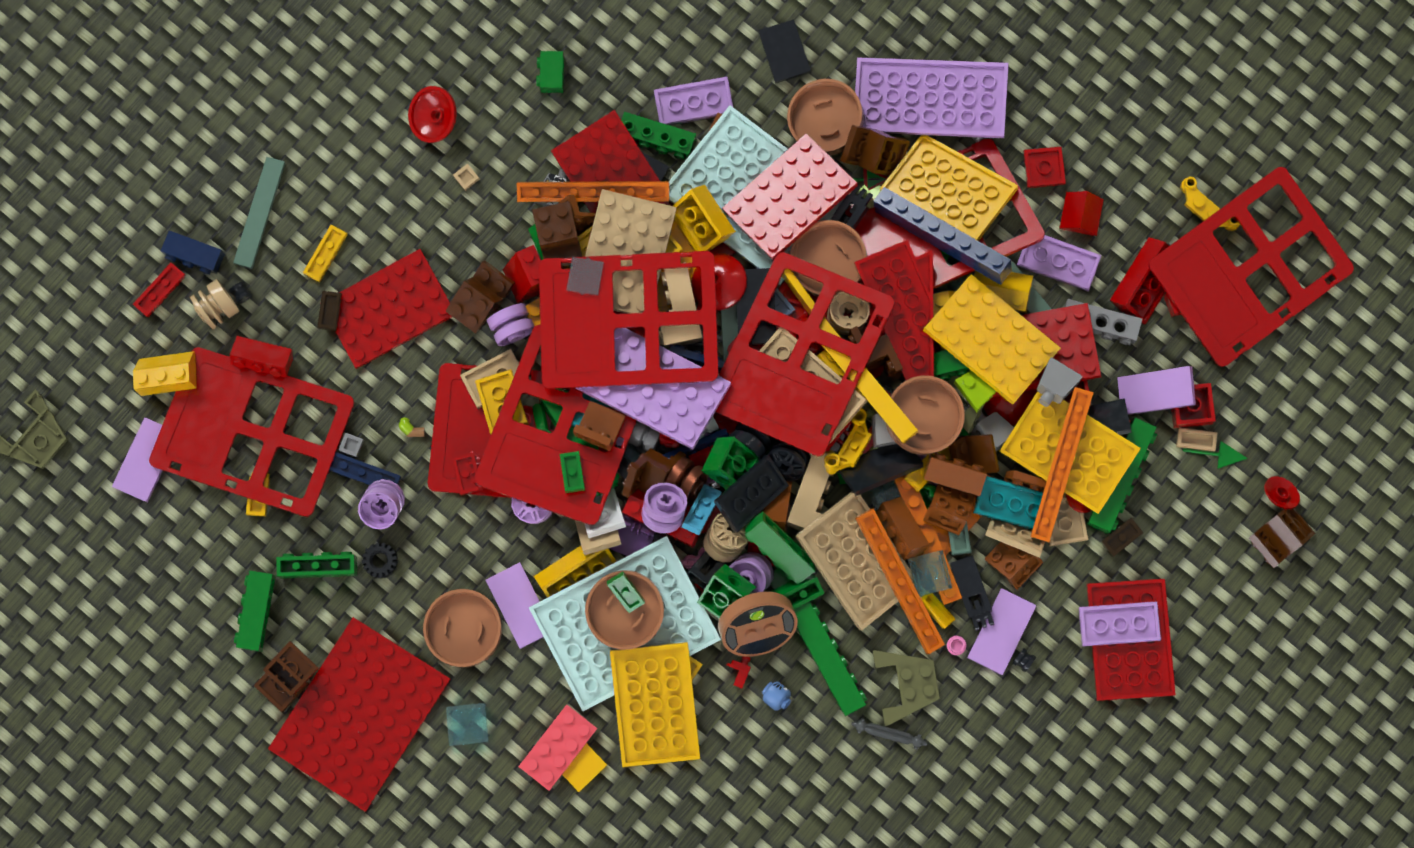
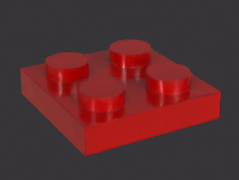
[1023,146,1066,188]

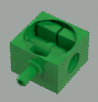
[701,436,759,489]
[697,564,756,618]

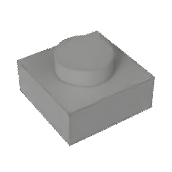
[339,433,364,458]

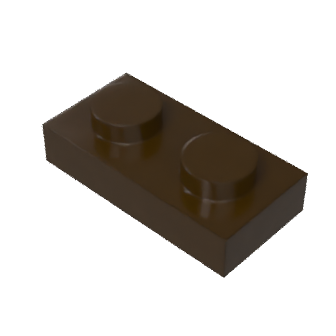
[1100,518,1143,557]

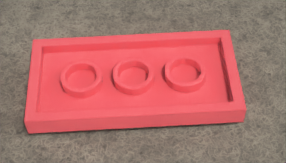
[518,704,598,791]

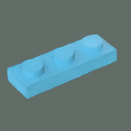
[682,484,722,535]

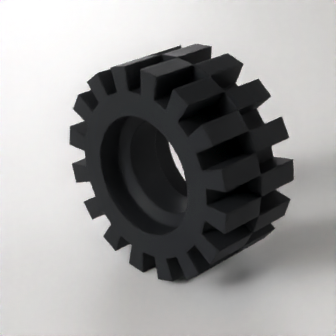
[362,543,398,579]

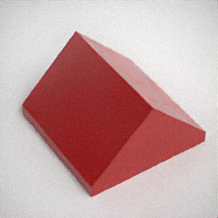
[1059,191,1104,236]

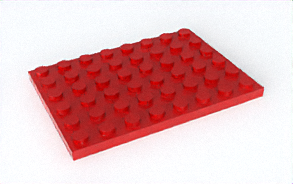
[268,617,451,812]

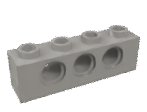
[1065,299,1142,345]

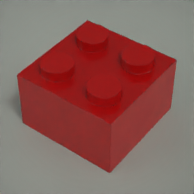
[1171,383,1216,428]

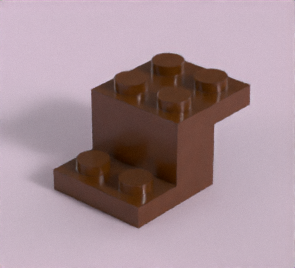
[840,125,910,176]
[532,201,583,269]
[446,261,515,334]
[848,326,903,381]
[622,448,686,498]
[1249,508,1316,568]
[254,641,319,712]

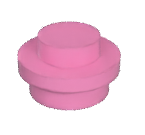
[947,636,966,655]

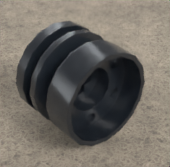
[729,423,775,460]
[768,439,811,481]

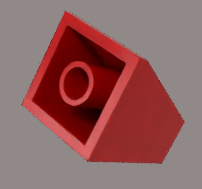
[502,245,541,304]

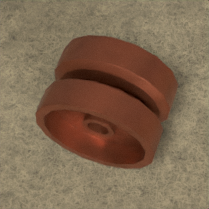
[665,457,708,507]

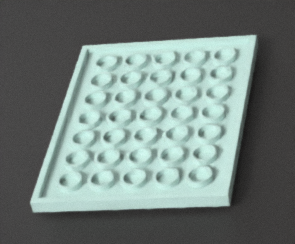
[669,105,843,286]
[529,536,721,711]

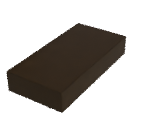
[317,291,342,331]

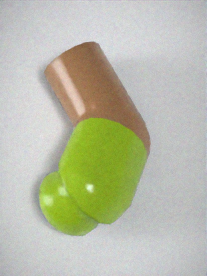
[399,417,425,437]

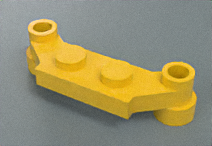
[1180,177,1240,231]
[824,409,872,474]

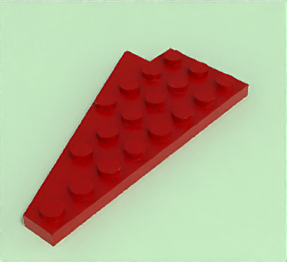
[854,239,934,381]

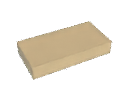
[1176,427,1217,452]

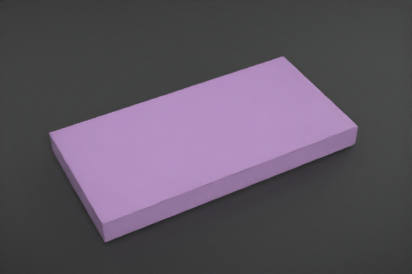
[654,77,733,126]
[1016,235,1102,292]
[1117,366,1196,415]
[112,418,162,503]
[486,562,543,649]
[967,588,1036,675]
[1078,601,1161,647]

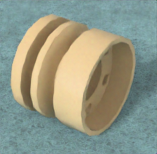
[190,279,240,329]
[827,291,870,336]
[703,513,748,563]

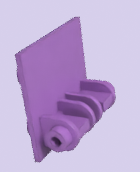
[609,513,656,556]

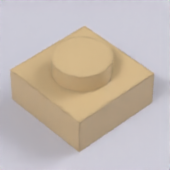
[453,163,480,191]

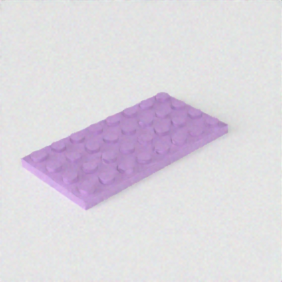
[855,58,1009,138]
[575,328,731,450]

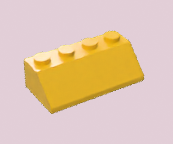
[534,545,617,598]

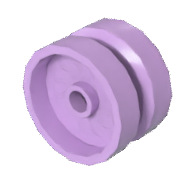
[487,303,534,346]
[641,483,687,533]
[729,552,774,594]

